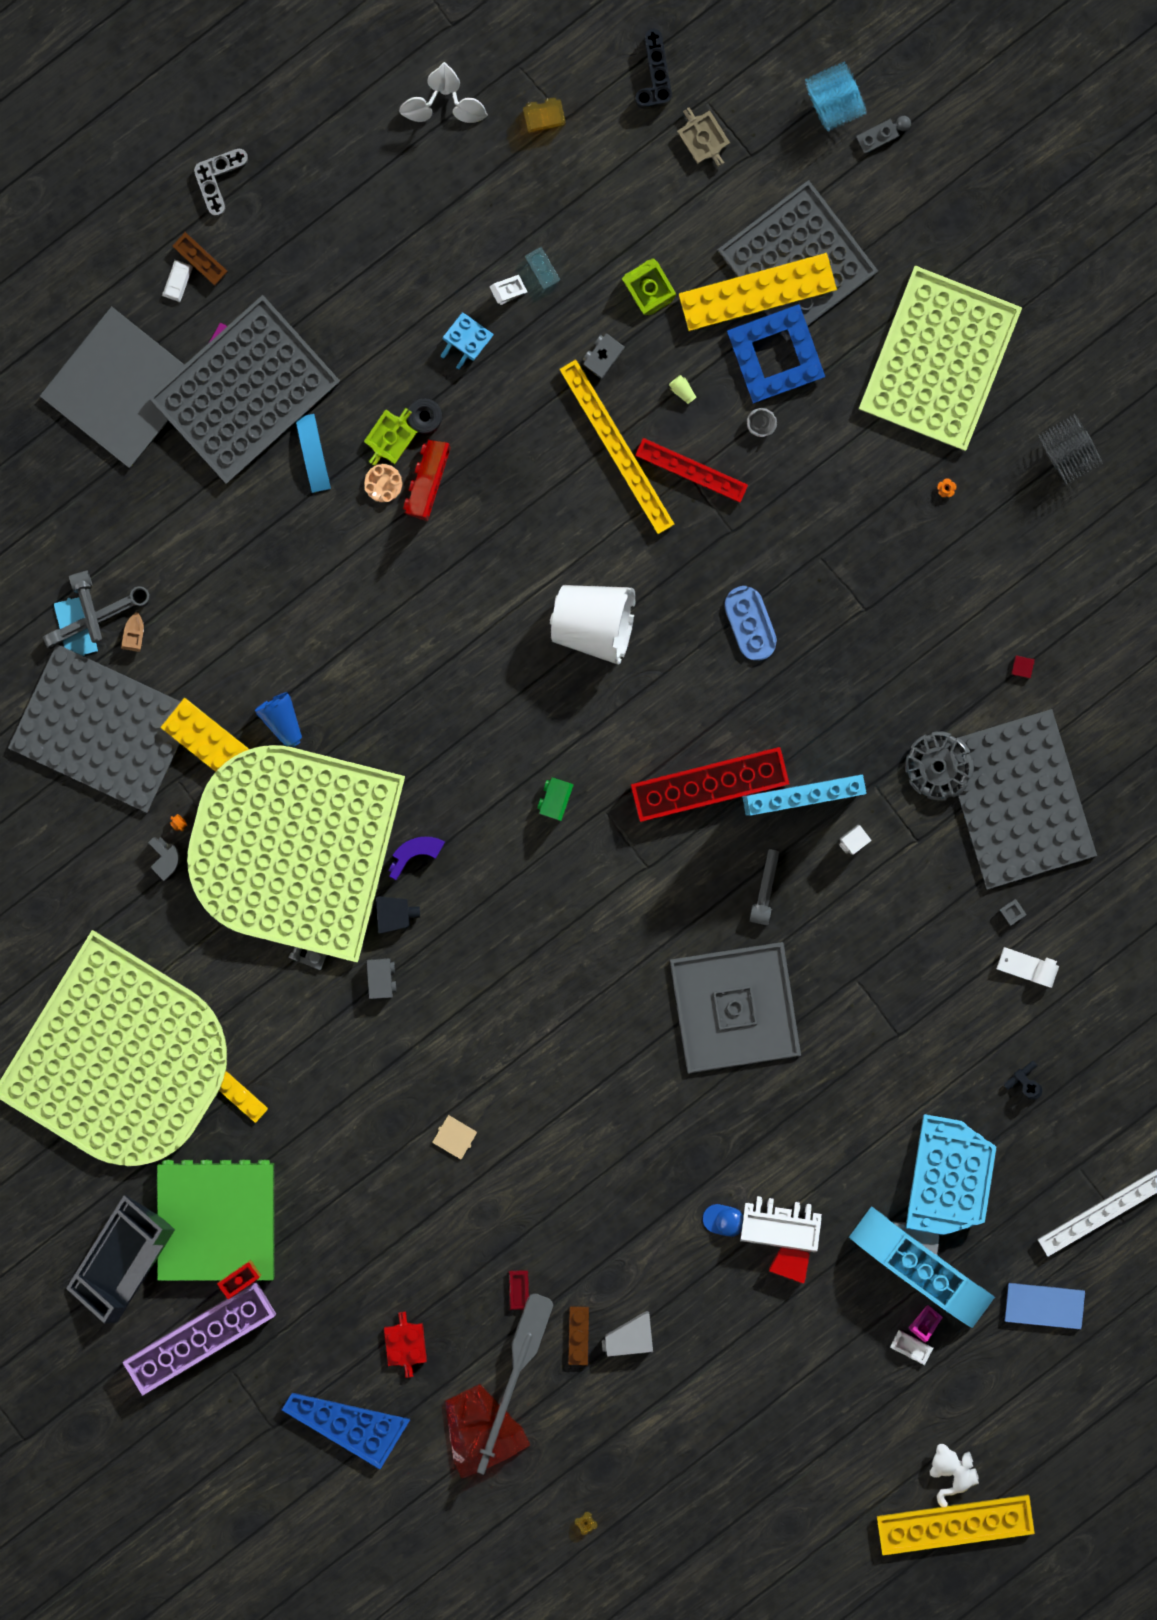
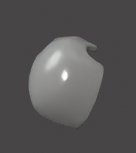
[747,408,777,437]

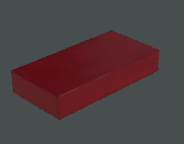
[509,1270,529,1310]

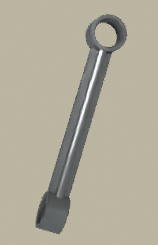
[42,586,150,648]

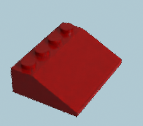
[403,440,451,521]

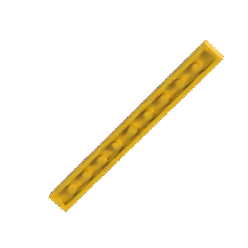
[560,360,674,534]

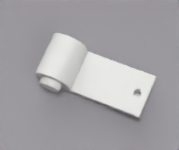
[996,947,1059,988]

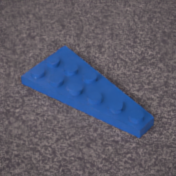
[282,1393,410,1469]

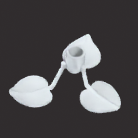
[399,62,488,123]

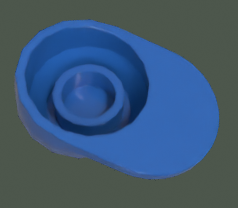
[703,1204,744,1237]

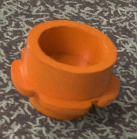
[937,479,956,497]
[170,814,187,832]

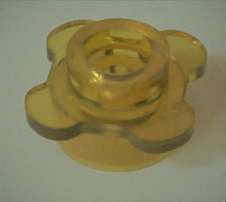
[575,1512,597,1535]

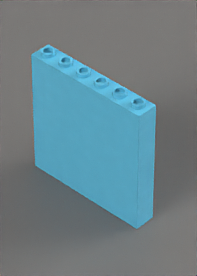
[742,775,866,815]

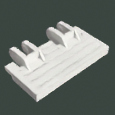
[740,1196,822,1252]

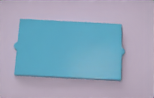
[54,598,98,656]

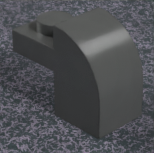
[148,837,180,881]

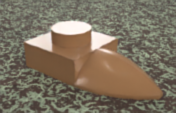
[121,612,144,652]

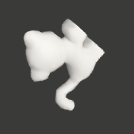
[930,1444,979,1507]

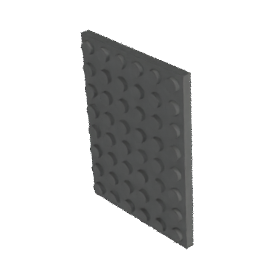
[148,295,340,484]
[8,644,181,813]
[945,709,1097,889]

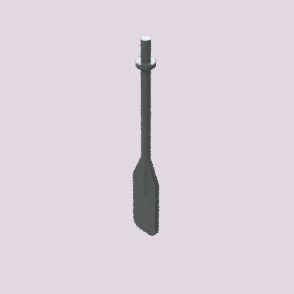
[477,1294,553,1475]

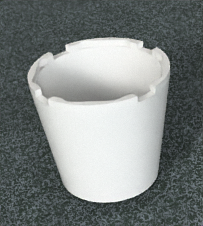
[550,585,635,664]

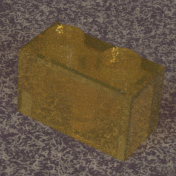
[523,98,565,133]

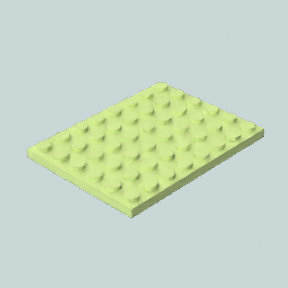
[859,266,1022,451]

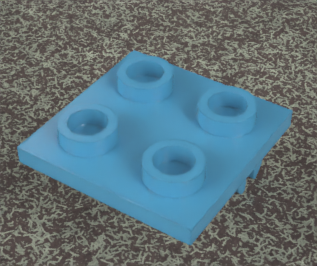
[441,312,494,370]

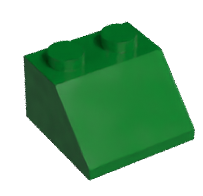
[537,777,574,821]

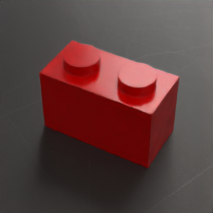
[217,1259,261,1299]

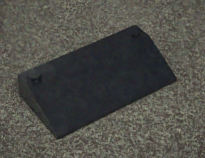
[66,1195,175,1323]

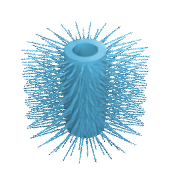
[805,62,866,131]

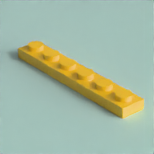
[219,1071,268,1123]

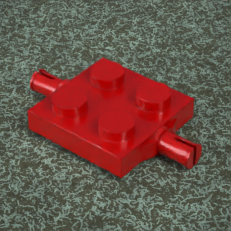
[384,1311,427,1378]

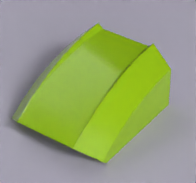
[622,259,677,315]

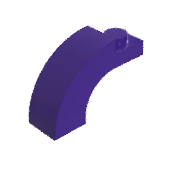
[388,837,445,880]

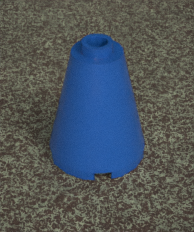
[255,692,302,747]

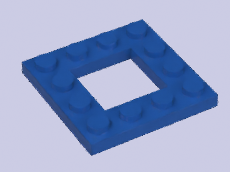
[727,304,825,403]

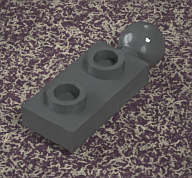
[856,116,911,154]

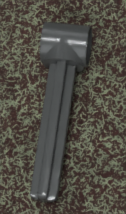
[69,570,102,643]
[750,849,779,925]

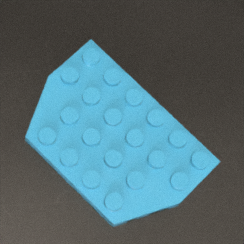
[905,1114,996,1235]

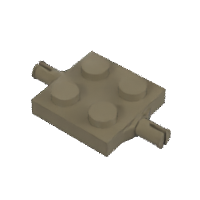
[677,107,730,167]

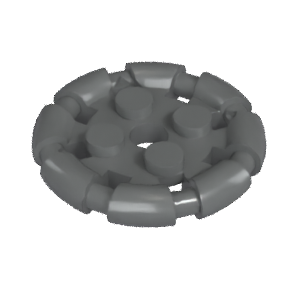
[905,731,974,801]

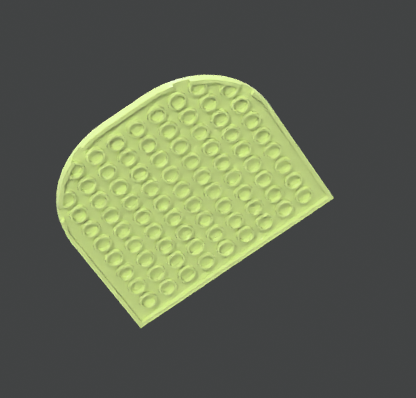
[187,745,405,962]
[0,930,227,1166]

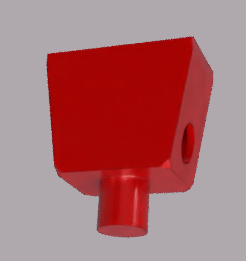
[769,1247,810,1283]

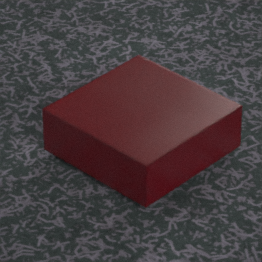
[1011,656,1035,678]

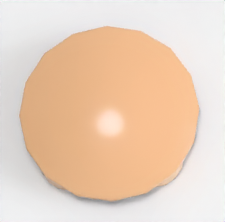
[364,464,402,502]

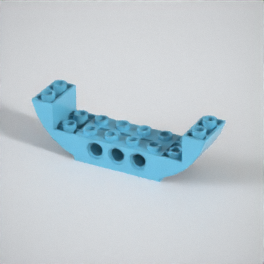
[849,1206,995,1328]

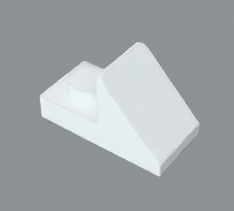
[490,275,527,305]

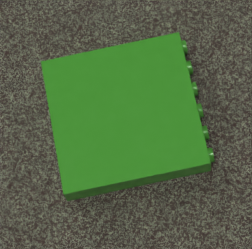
[157,1160,274,1280]

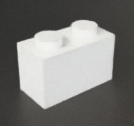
[839,825,872,855]

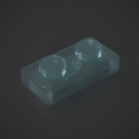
[525,247,560,290]

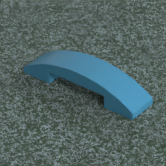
[296,414,331,493]

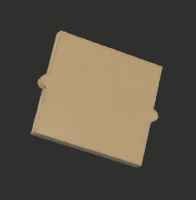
[433,1115,477,1159]

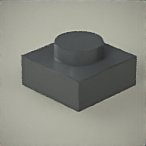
[999,899,1026,925]

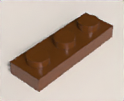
[172,232,228,286]
[569,1306,589,1365]

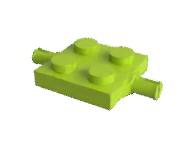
[364,408,417,466]

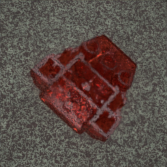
[445,1384,530,1478]

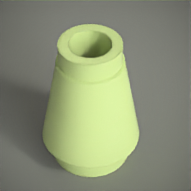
[669,375,696,404]

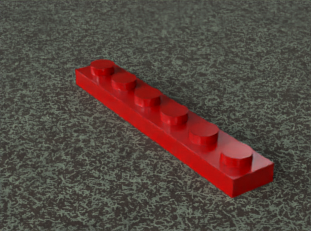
[635,438,748,503]

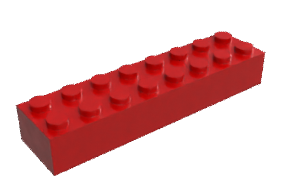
[631,747,789,822]

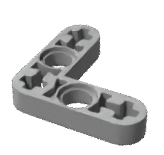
[194,149,248,216]

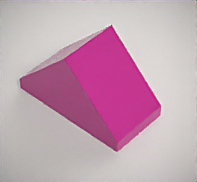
[909,1305,943,1343]

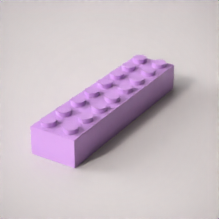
[123,1281,276,1396]

